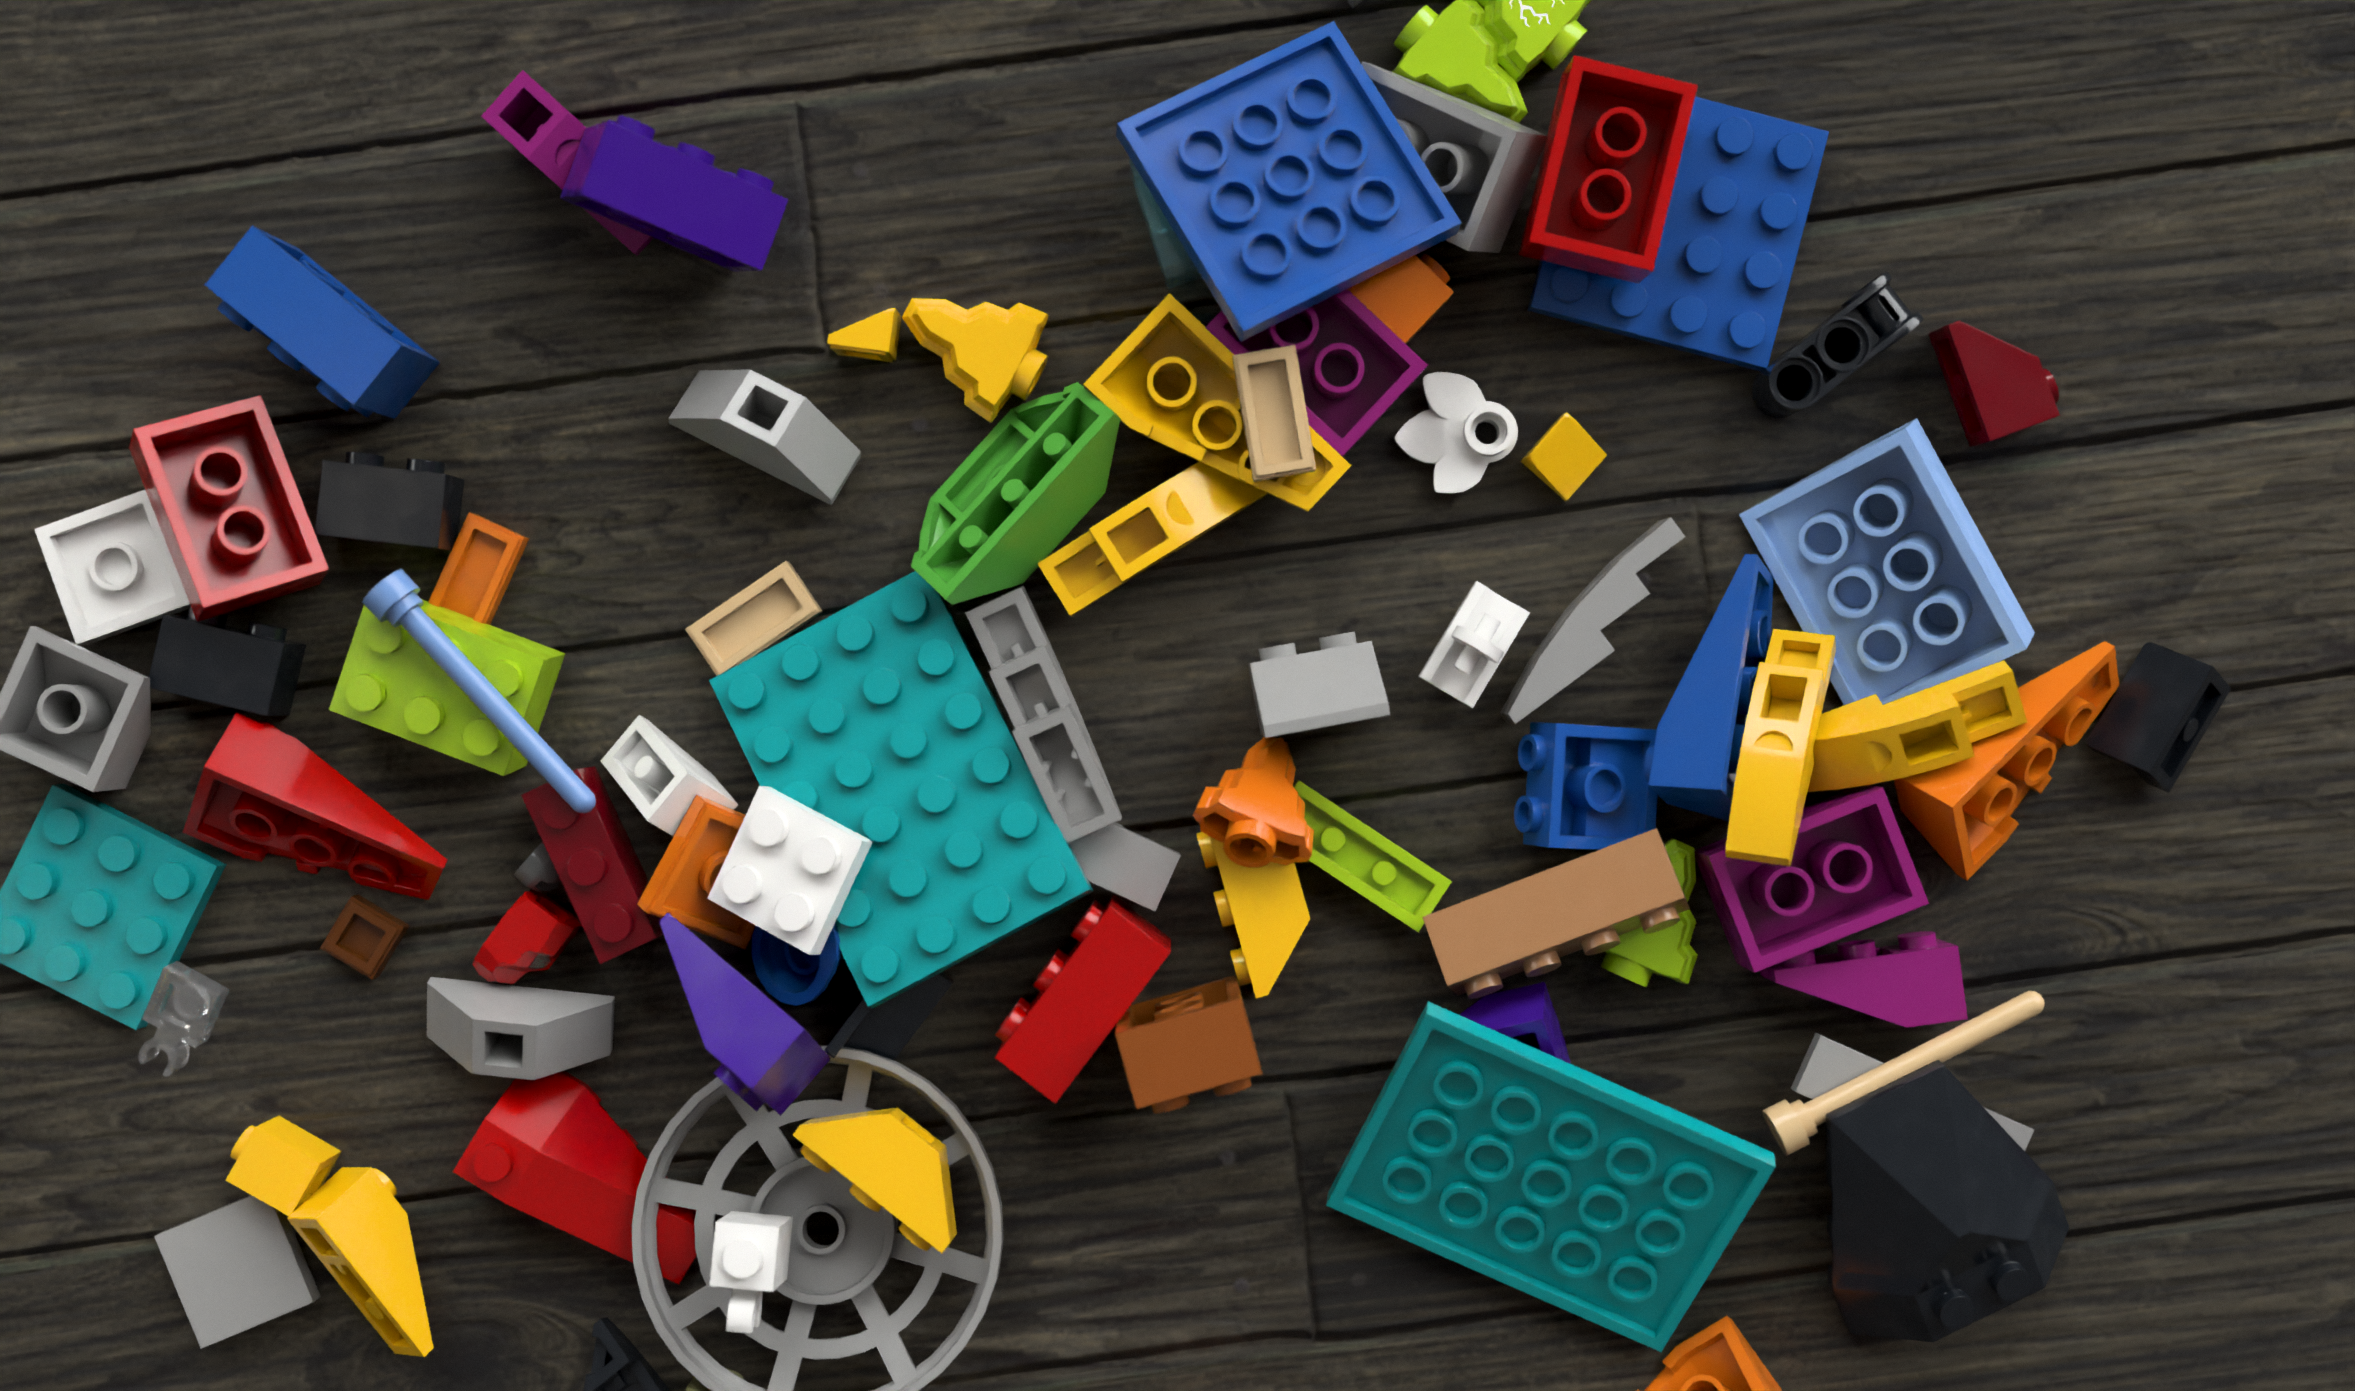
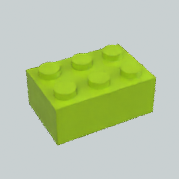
[329,599,566,776]

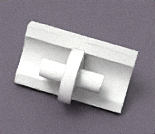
[1418,581,1530,708]

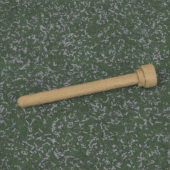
[1762,991,2044,1156]

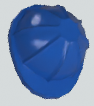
[752,923,842,1006]

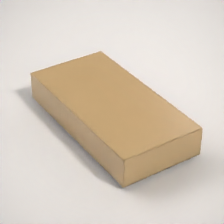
[1232,345,1316,482]
[685,561,823,676]

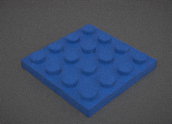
[1116,21,1462,342]
[1528,97,1829,371]

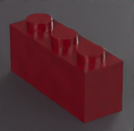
[521,766,664,964]

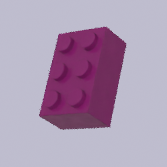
[1205,289,1428,457]
[1695,785,1929,973]

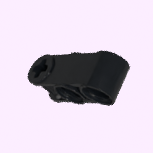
[1752,270,1924,418]

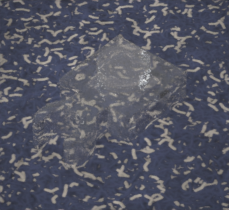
[138,961,230,1077]

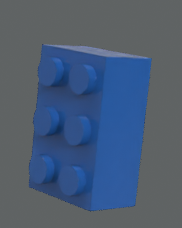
[205,226,440,419]

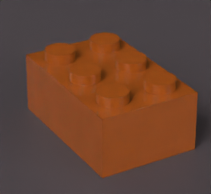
[1115,975,1262,1113]

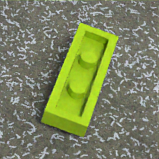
[1293,779,1452,933]

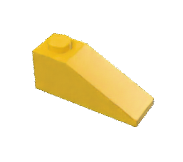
[287,1167,434,1357]

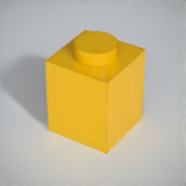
[226,1116,342,1216]

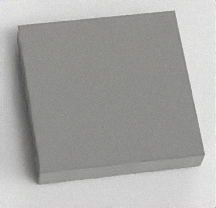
[154,1195,321,1349]

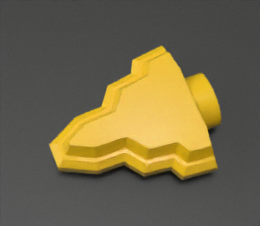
[902,298,1049,423]

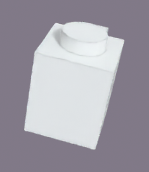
[709,1211,793,1334]

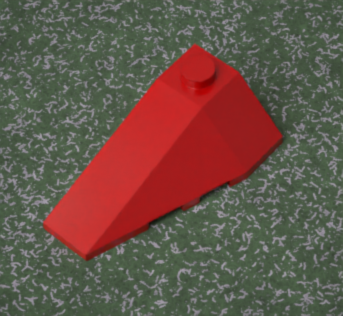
[183,712,448,900]
[453,1071,697,1284]

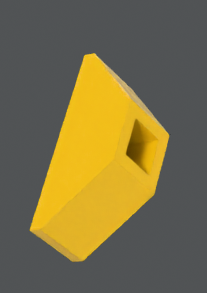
[1196,832,1310,999]
[793,1108,957,1253]

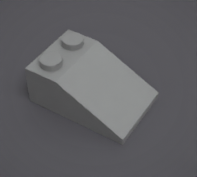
[1362,61,1548,253]

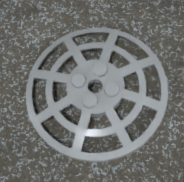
[632,1045,1004,1391]

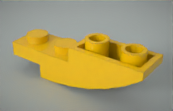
[1037,461,1268,617]
[1725,629,1836,866]
[1808,660,2027,792]

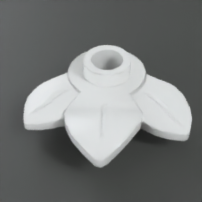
[1395,372,1518,494]

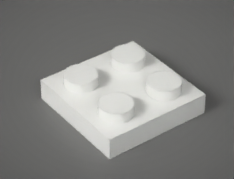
[34,490,191,645]
[707,786,873,955]

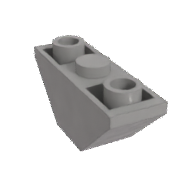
[668,370,861,505]
[427,977,615,1080]

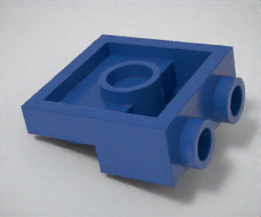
[1514,722,1657,850]

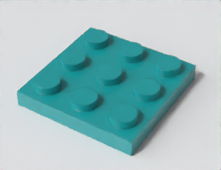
[0,784,227,1030]

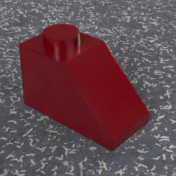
[1928,320,2060,447]

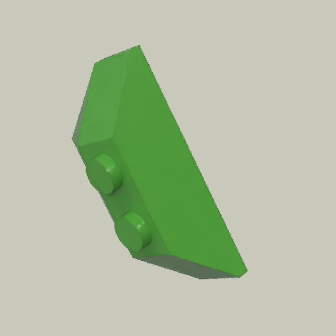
[911,382,1120,605]

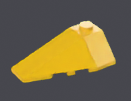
[1083,293,1351,512]

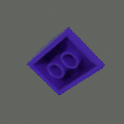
[659,912,831,1116]

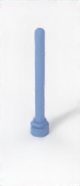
[362,569,596,813]

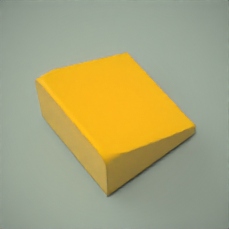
[827,308,901,362]
[1520,412,1607,501]

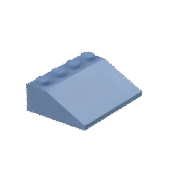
[1739,418,2035,705]

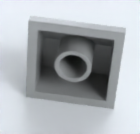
[0,626,151,792]
[1248,631,1391,738]

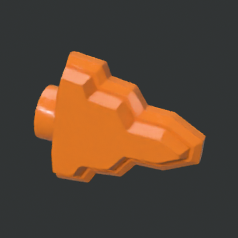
[1193,737,1314,868]

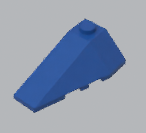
[1644,554,1774,821]

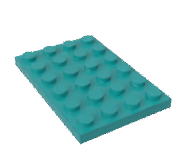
[709,571,1093,1008]
[1326,1002,1776,1352]

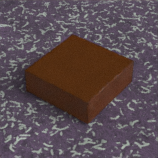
[320,894,410,980]

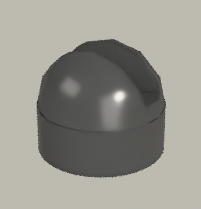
[512,841,561,893]

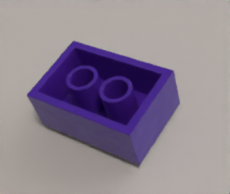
[559,115,789,272]

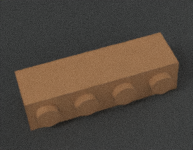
[1423,828,1690,999]

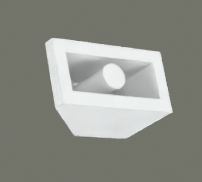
[601,715,738,836]

